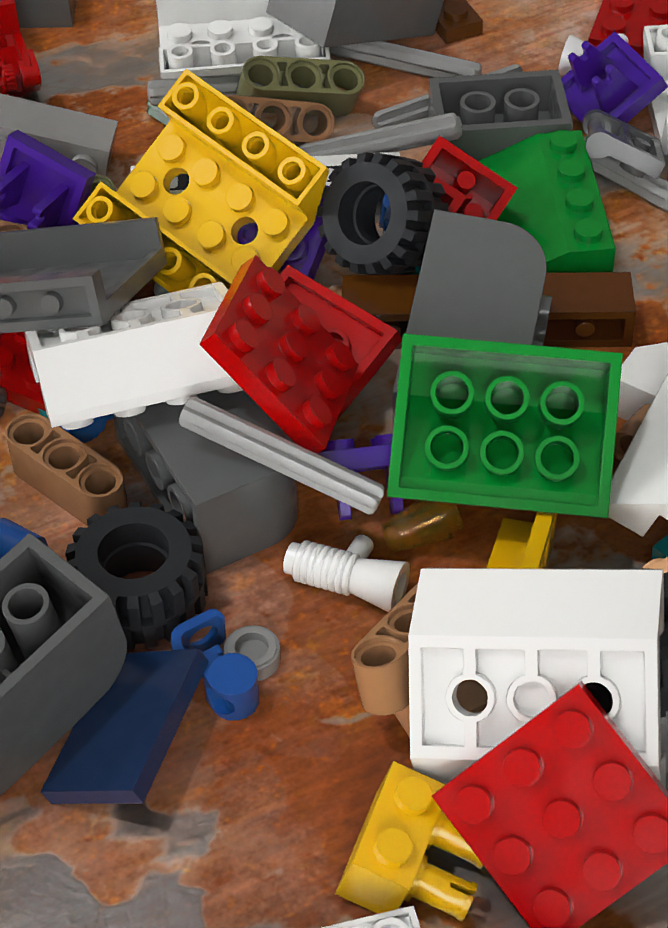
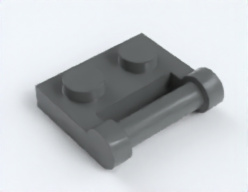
[582,109,666,179]

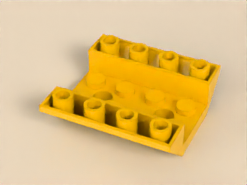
[72,69,330,293]

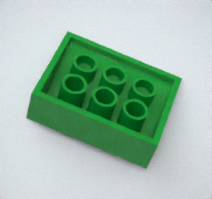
[479,130,616,273]
[387,333,623,519]

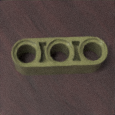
[236,56,365,116]

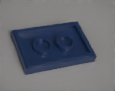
[40,649,209,804]

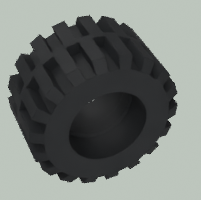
[317,152,449,275]
[65,502,208,650]

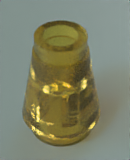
[380,500,463,554]

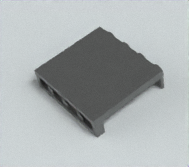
[0,217,167,333]

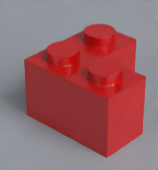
[421,135,517,220]

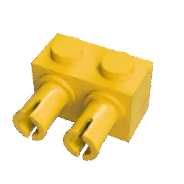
[335,761,483,921]

